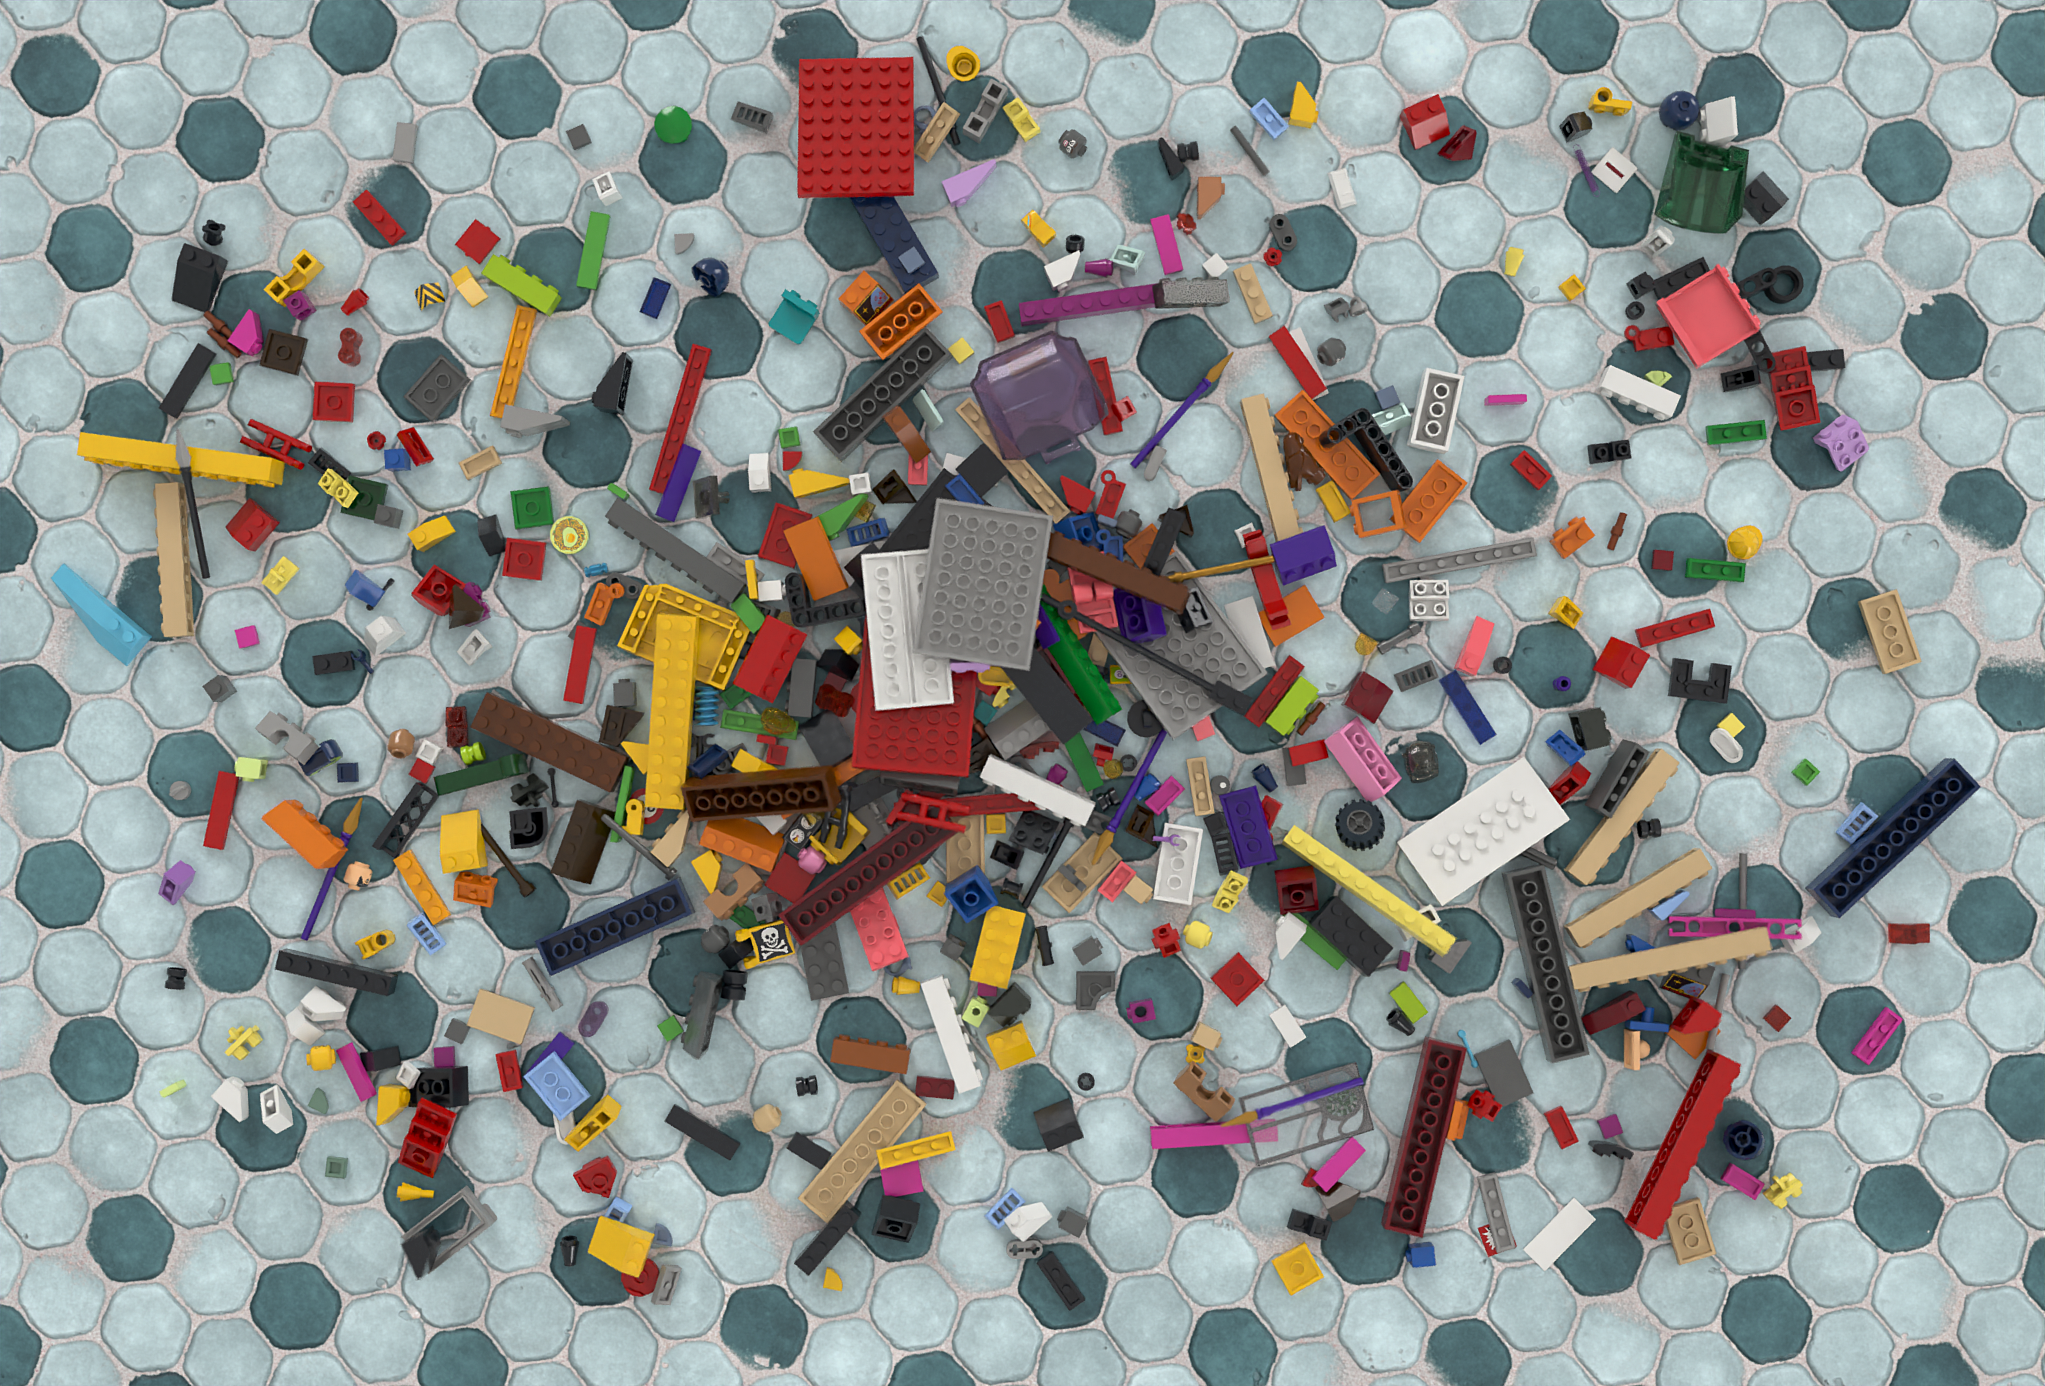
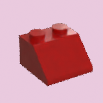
[1400,94,1450,150]
[225,498,280,552]
[1592,637,1650,689]
[1669,996,1723,1034]

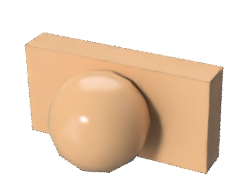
[1624,1029,1650,1070]

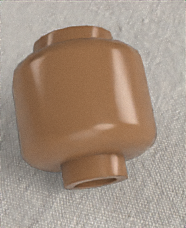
[387,729,415,759]

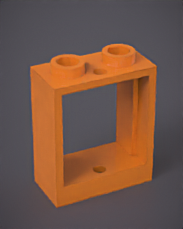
[1350,490,1407,538]

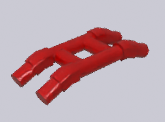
[239,418,312,470]
[897,792,970,833]

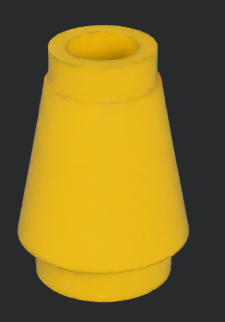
[892,976,920,995]

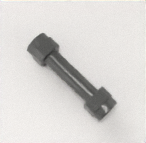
[1376,622,1422,655]

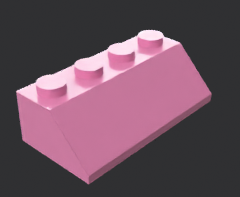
[1324,716,1402,802]

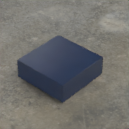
[337,763,359,783]
[1511,978,1533,999]

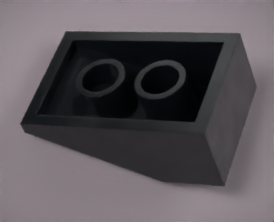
[171,243,228,313]
[592,352,633,416]
[409,1066,469,1108]

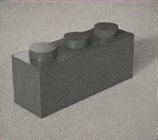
[785,658,818,718]

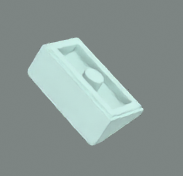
[913,389,944,431]
[1372,403,1412,435]

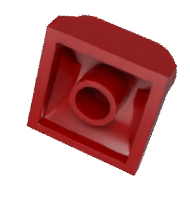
[411,565,466,616]

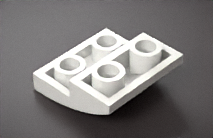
[1409,580,1449,621]

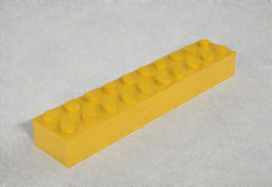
[77,432,285,488]
[645,613,700,810]

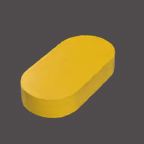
[978,666,1013,687]

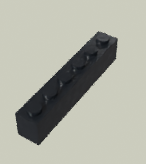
[275,948,398,996]

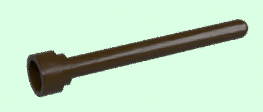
[481,823,537,898]

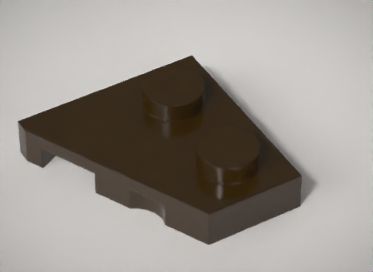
[599,705,644,746]
[969,736,1002,774]

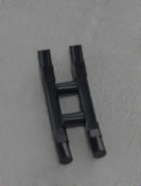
[818,784,851,849]

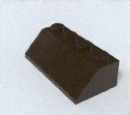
[550,799,616,885]

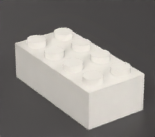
[1407,368,1465,454]

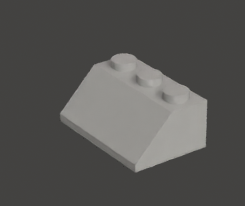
[984,700,1050,760]

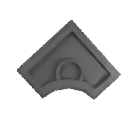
[1076,971,1115,1010]

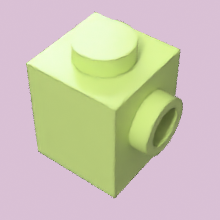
[234,757,268,782]
[961,995,990,1028]

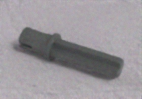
[1520,847,1557,870]

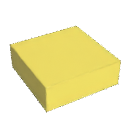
[948,337,974,365]
[1716,713,1745,738]

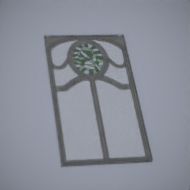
[1238,1062,1374,1166]

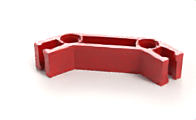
[1242,529,1291,630]

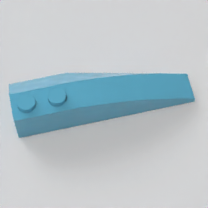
[51,564,152,666]

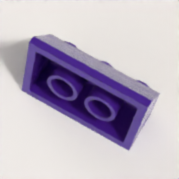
[1270,525,1337,586]
[1113,588,1167,646]

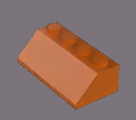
[859,284,943,360]
[261,799,348,869]
[699,818,785,872]

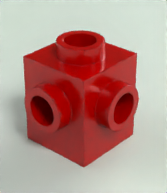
[1151,923,1181,958]
[1467,1089,1503,1122]

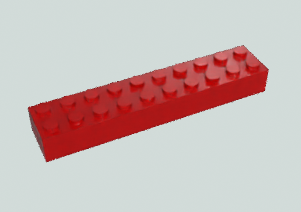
[1624,1049,1741,1240]

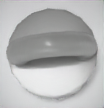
[1348,296,1368,317]
[169,781,191,800]

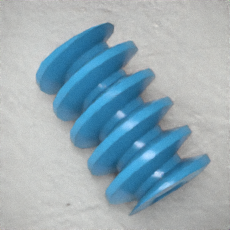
[694,687,720,726]

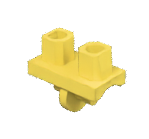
[261,556,300,595]
[224,1025,263,1061]
[1763,1173,1803,1209]

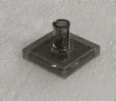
[693,476,730,519]

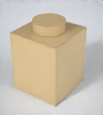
[1123,875,1154,905]
[1191,1021,1222,1051]

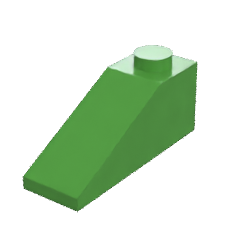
[812,494,869,541]

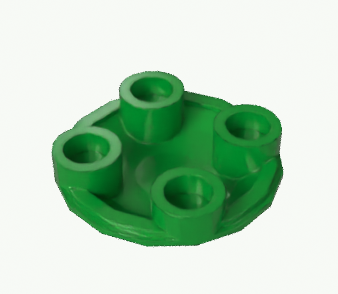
[654,106,692,144]

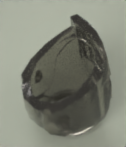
[1402,741,1439,783]

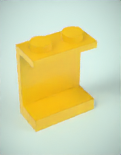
[809,808,871,866]

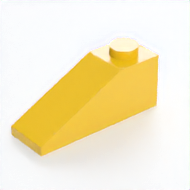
[788,468,850,499]
[564,1094,622,1152]

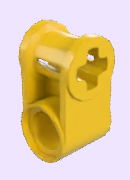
[355,929,395,960]

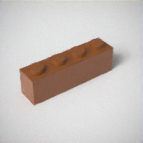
[830,1034,911,1074]

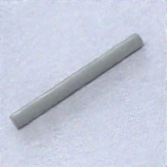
[1705,973,1730,1050]

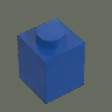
[384,448,411,472]
[1405,1242,1436,1268]

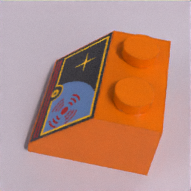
[838,270,894,326]

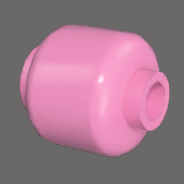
[797,846,827,874]

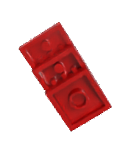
[1766,346,1821,431]
[398,1098,457,1179]

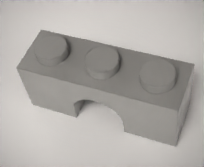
[963,79,1008,144]
[255,711,319,765]

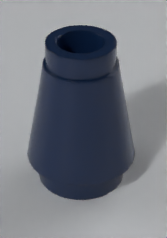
[1251,763,1278,793]

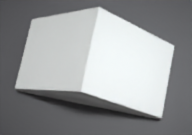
[592,171,622,206]
[286,1006,325,1046]

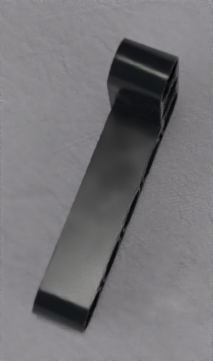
[1736,268,1778,374]
[1319,408,1413,493]
[785,573,867,628]

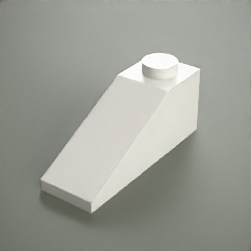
[1640,225,1675,259]

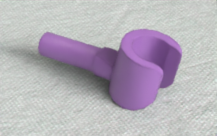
[1153,834,1180,846]

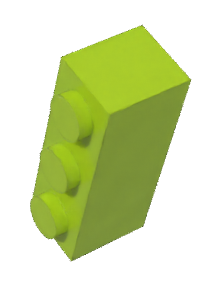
[1264,676,1319,736]

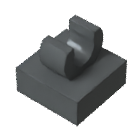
[1324,297,1350,322]

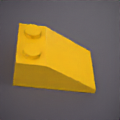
[440,809,488,874]
[588,1215,655,1278]

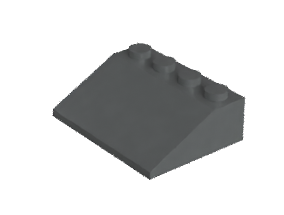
[681,971,723,1059]

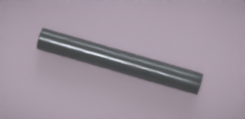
[1230,126,1270,176]

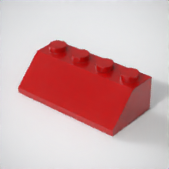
[732,615,807,703]

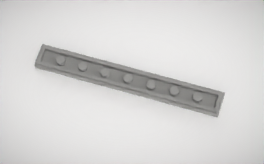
[1382,537,1537,584]

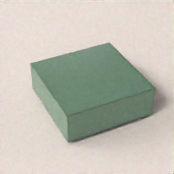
[325,1156,348,1179]

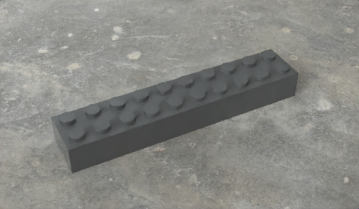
[1502,864,1590,1063]

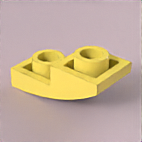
[318,468,358,508]
[992,684,1016,708]
[1212,871,1248,913]

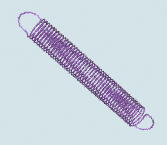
[1573,144,1600,197]

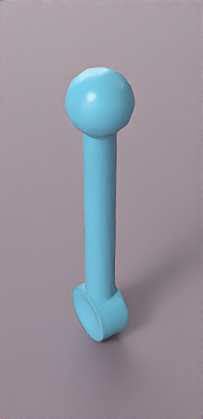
[1457,1030,1478,1068]

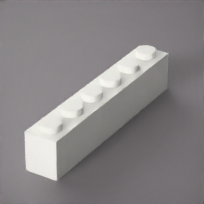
[980,754,1096,827]
[921,974,983,1094]

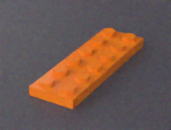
[1274,389,1380,500]

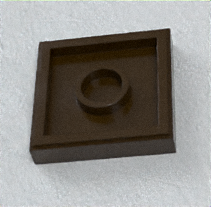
[259,329,308,376]

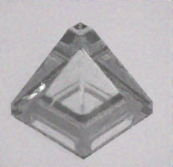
[1371,588,1400,615]

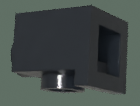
[1626,271,1655,300]

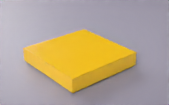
[1271,1242,1324,1296]

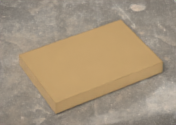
[467,988,535,1045]
[1665,1197,1716,1265]

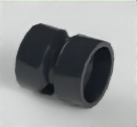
[720,970,748,1000]

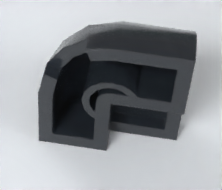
[509,807,548,849]

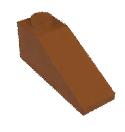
[882,405,931,463]

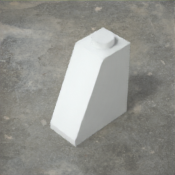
[363,616,406,656]

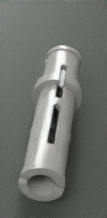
[522,956,563,1012]

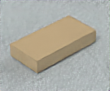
[459,445,502,480]

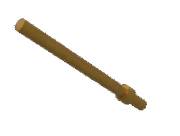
[1166,555,1274,584]

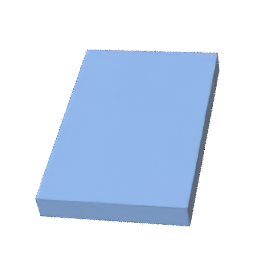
[523,1051,591,1121]

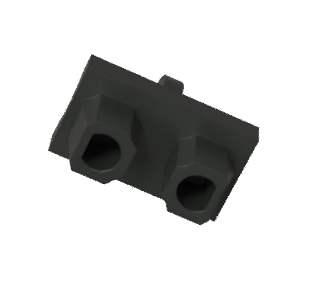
[510,773,549,807]

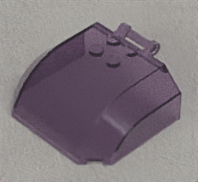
[970,331,1109,465]

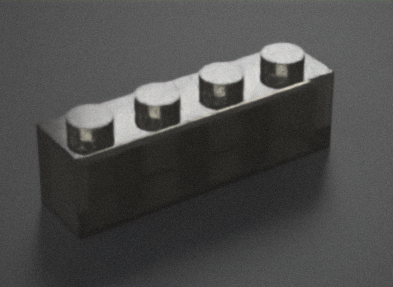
[1152,277,1230,309]

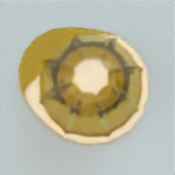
[761,707,796,735]

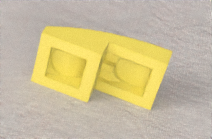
[1002,97,1041,142]

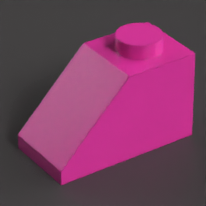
[228,309,264,357]

